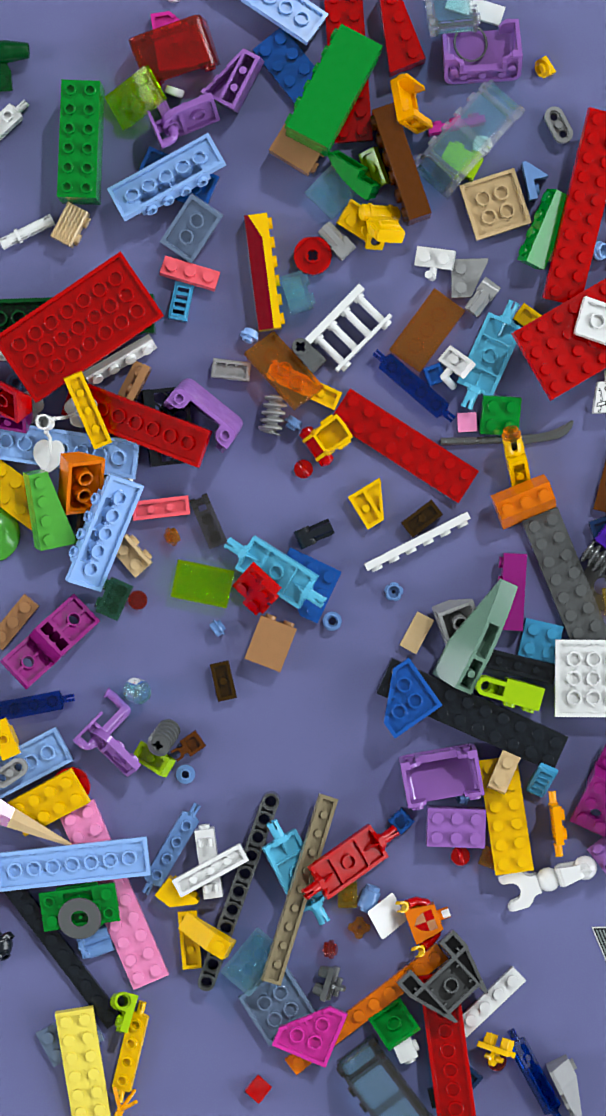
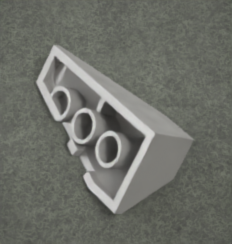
[432,599,476,646]
[546,1054,582,1116]

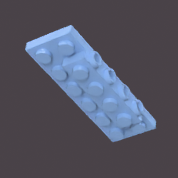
[107,133,226,221]
[65,473,144,592]

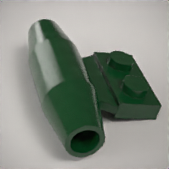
[0,40,30,91]

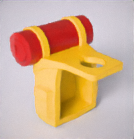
[299,414,353,467]

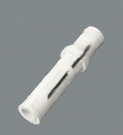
[0,214,55,250]

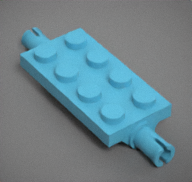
[456,300,521,410]
[224,535,327,609]
[262,819,330,925]

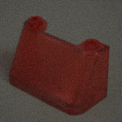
[128,15,220,91]

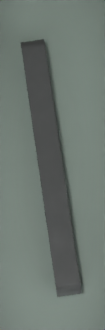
[198,791,280,991]

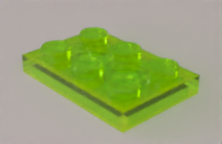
[105,65,167,130]
[171,559,235,608]

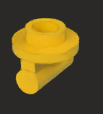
[535,56,556,78]

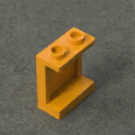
[390,73,433,135]

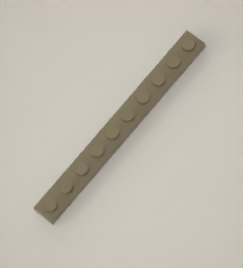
[261,793,339,986]

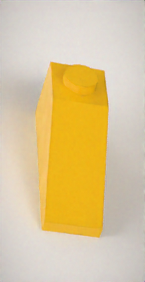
[178,912,237,960]

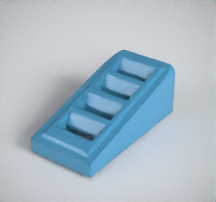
[168,281,194,322]
[526,763,559,797]

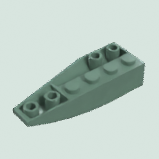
[432,578,518,694]

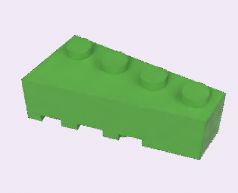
[23,469,77,551]

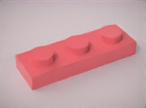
[160,256,220,292]
[133,495,191,521]

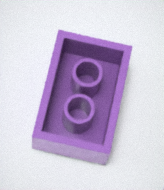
[426,805,486,848]

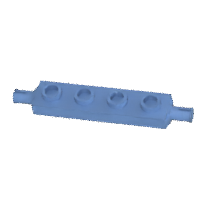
[142,802,201,895]

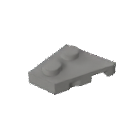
[451,258,488,298]

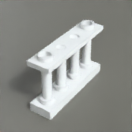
[305,284,392,372]

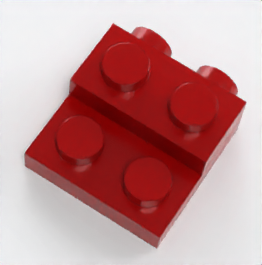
[232,562,282,615]

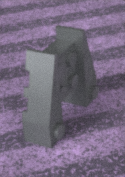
[396,929,488,1023]

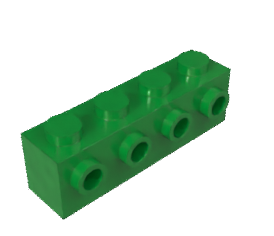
[517,189,567,270]

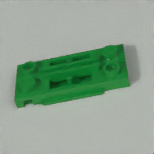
[39,882,121,932]

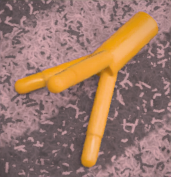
[113,1086,138,1116]

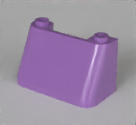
[441,19,523,84]
[163,378,243,453]
[399,743,485,810]

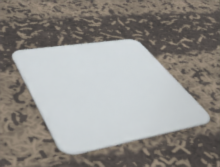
[368,893,407,939]

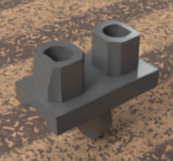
[312,966,346,1002]

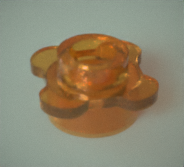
[164,527,181,547]
[348,916,371,939]

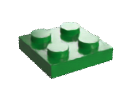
[479,395,522,435]
[368,998,421,1051]

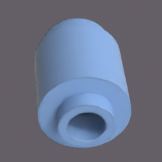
[357,883,381,913]

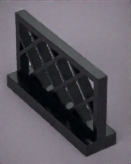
[141,387,192,467]

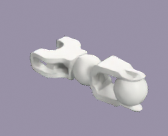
[498,856,597,912]

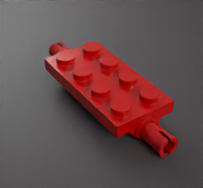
[301,824,399,900]

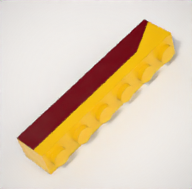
[244,213,285,332]

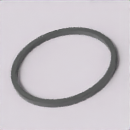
[453,24,488,62]

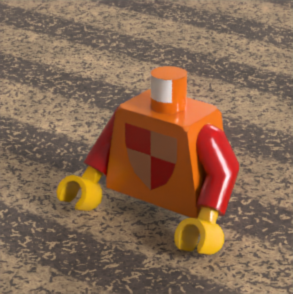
[395,896,451,958]

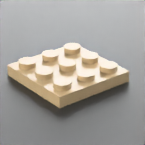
[459,168,532,241]

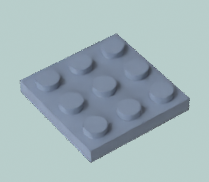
[238,966,316,1046]

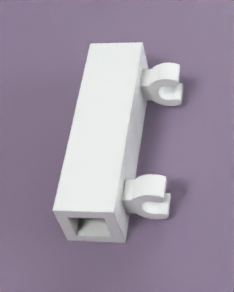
[194,824,224,900]

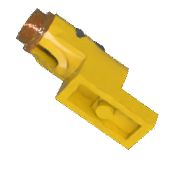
[502,425,530,487]

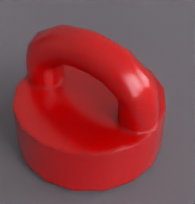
[294,460,313,479]
[451,847,470,866]

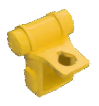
[358,203,405,250]

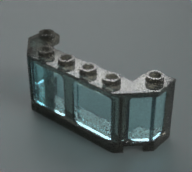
[336,1034,433,1116]

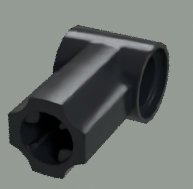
[294,519,335,550]

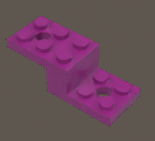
[0,594,100,690]
[570,744,606,837]

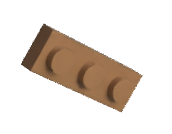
[0,594,39,650]

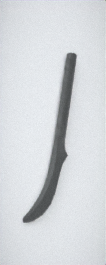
[440,420,574,445]

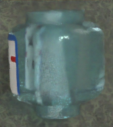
[123,678,151,705]

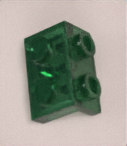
[94,577,134,621]

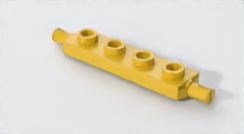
[112,1000,149,1103]

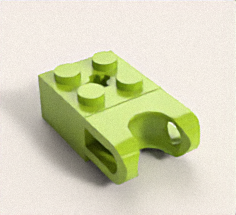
[475,675,545,713]

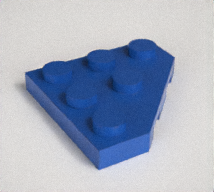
[287,547,342,623]
[384,657,442,738]

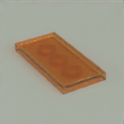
[389,288,465,373]
[244,331,324,411]

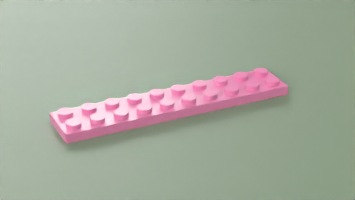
[60,799,169,990]

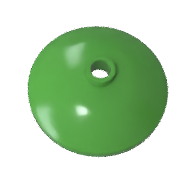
[0,508,20,561]

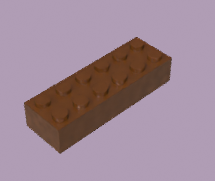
[369,102,432,226]

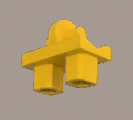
[477,1032,516,1067]

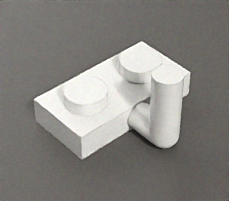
[414,246,456,281]
[438,345,476,390]

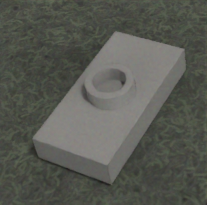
[211,358,252,382]

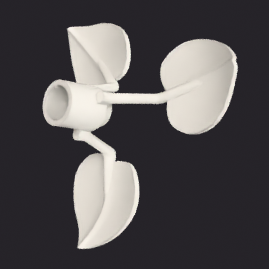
[24,391,97,473]

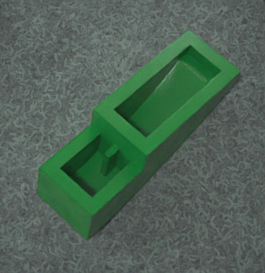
[328,150,381,200]

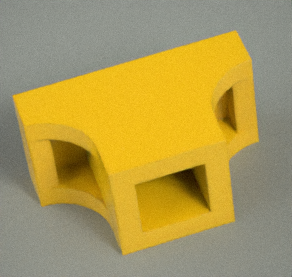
[0,718,21,761]

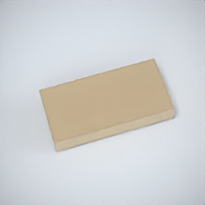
[399,611,434,654]

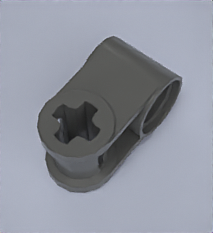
[292,338,327,374]

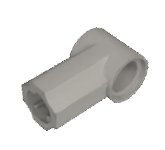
[318,221,356,261]
[465,277,501,318]

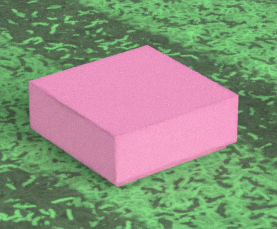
[457,412,477,433]

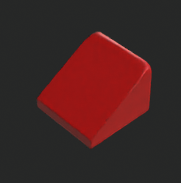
[245,1074,272,1104]

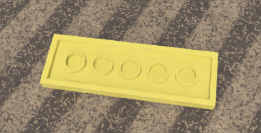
[55,1005,111,1116]

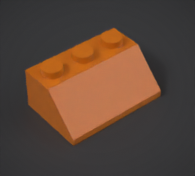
[58,451,105,515]
[490,474,556,530]

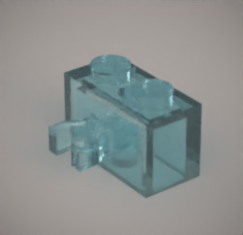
[280,270,316,316]

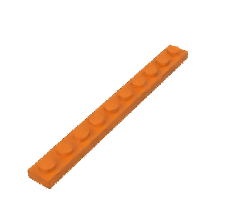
[285,943,448,1075]

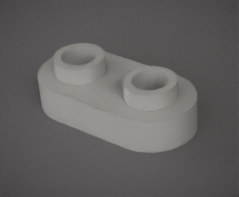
[544,107,573,144]
[0,758,28,788]

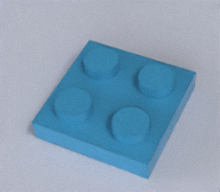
[517,618,564,664]

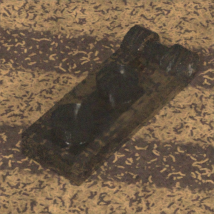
[189,493,227,549]

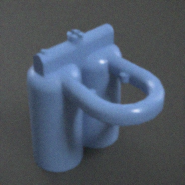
[76,925,115,959]

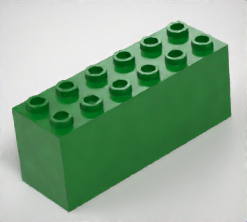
[284,24,383,157]
[57,79,105,205]

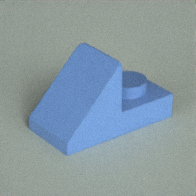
[521,161,549,203]

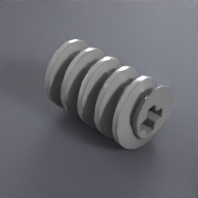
[258,394,289,436]

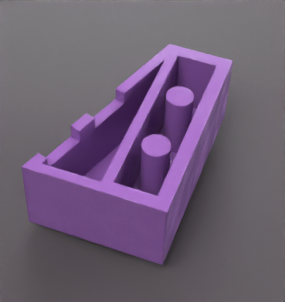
[200,48,264,113]

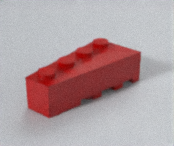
[379,0,426,77]

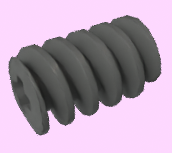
[581,540,606,581]
[147,719,181,756]

